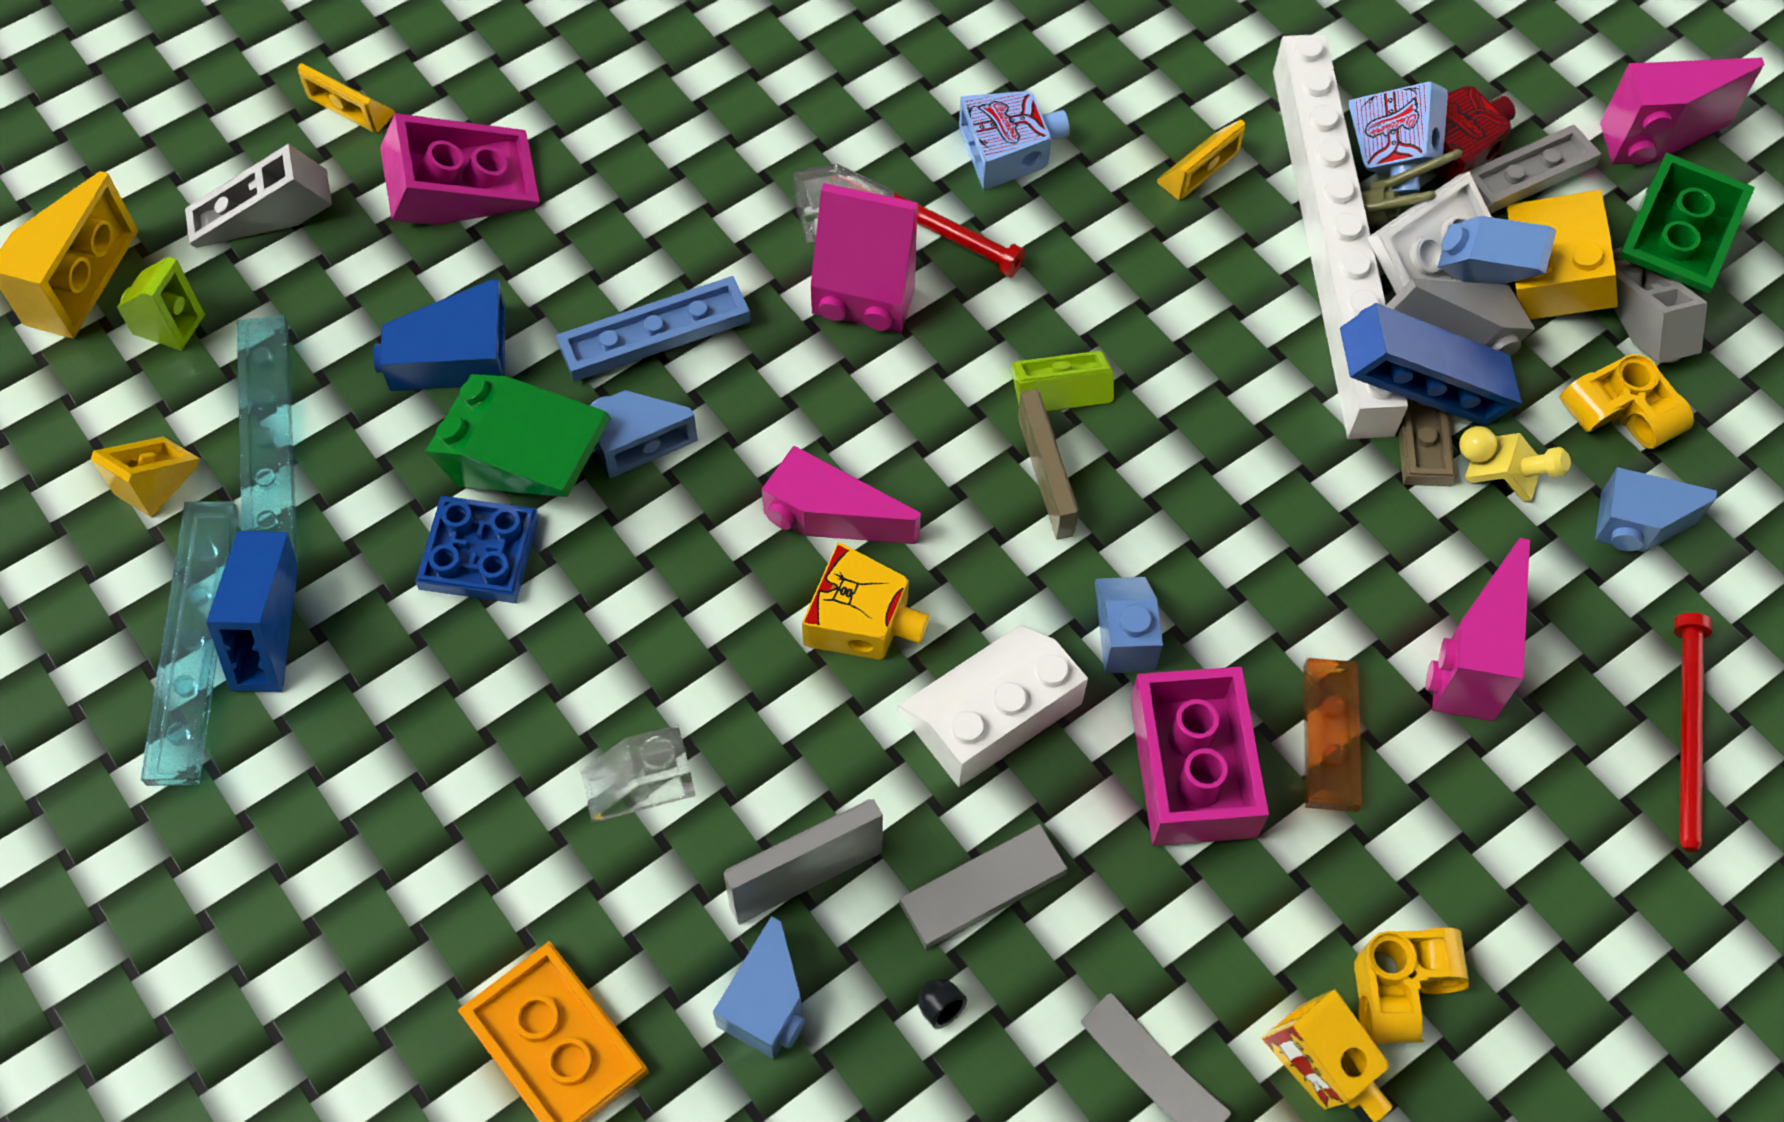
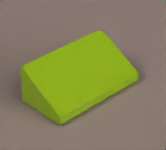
[1011,351,1114,411]

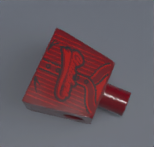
[1433,86,1516,183]

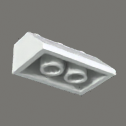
[898,625,1088,788]

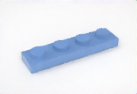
[556,276,751,382]

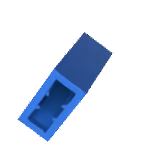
[373,280,506,391]
[206,531,298,692]

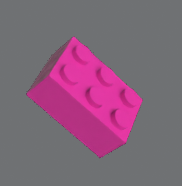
[1130,666,1269,846]

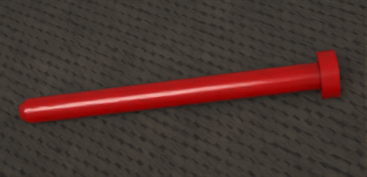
[830,166,1026,278]
[1674,613,1712,852]

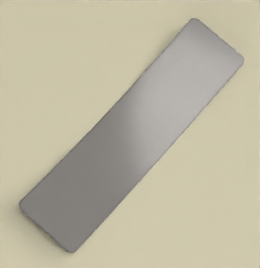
[1081,993,1231,1122]

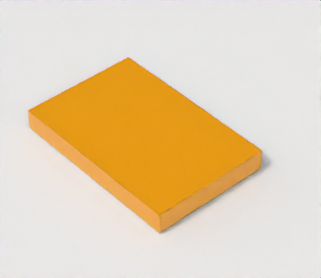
[458,941,649,1122]

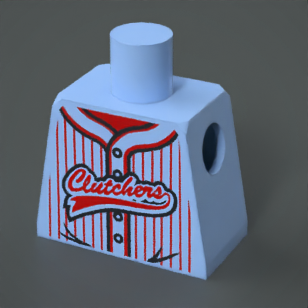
[1348,81,1448,196]
[959,91,1070,190]

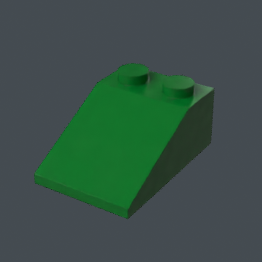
[1619,153,1755,294]
[425,374,611,497]

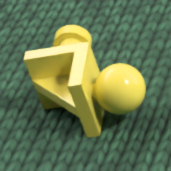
[1459,426,1571,502]

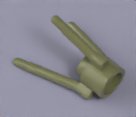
[1361,149,1462,230]

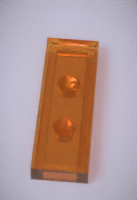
[1303,658,1362,812]

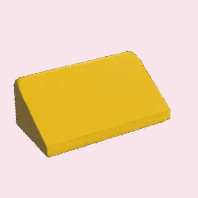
[297,63,395,133]
[1157,119,1246,200]

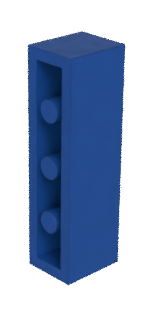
[1340,302,1522,426]

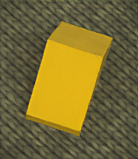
[91,437,200,517]

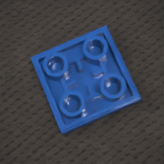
[415,495,539,603]

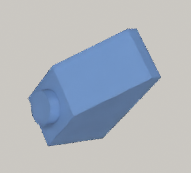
[1437,216,1557,284]
[589,390,698,479]
[1595,467,1717,552]
[1095,577,1163,674]
[713,916,805,1060]

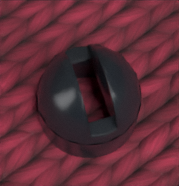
[918,979,967,1029]

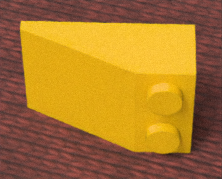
[0,171,139,339]
[1507,189,1618,320]

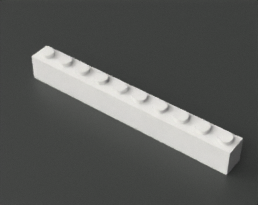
[1273,34,1408,439]

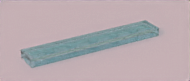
[237,315,298,564]
[140,501,239,786]

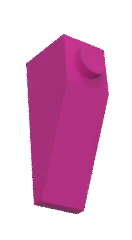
[761,445,921,544]

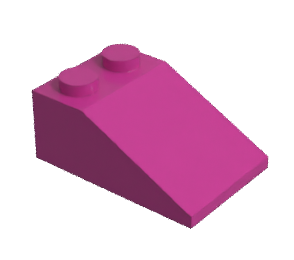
[1600,58,1765,165]
[380,113,539,225]
[810,183,918,333]
[1426,538,1530,721]

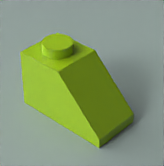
[117,256,205,351]

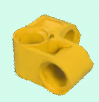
[1559,354,1694,449]
[1354,927,1469,1044]

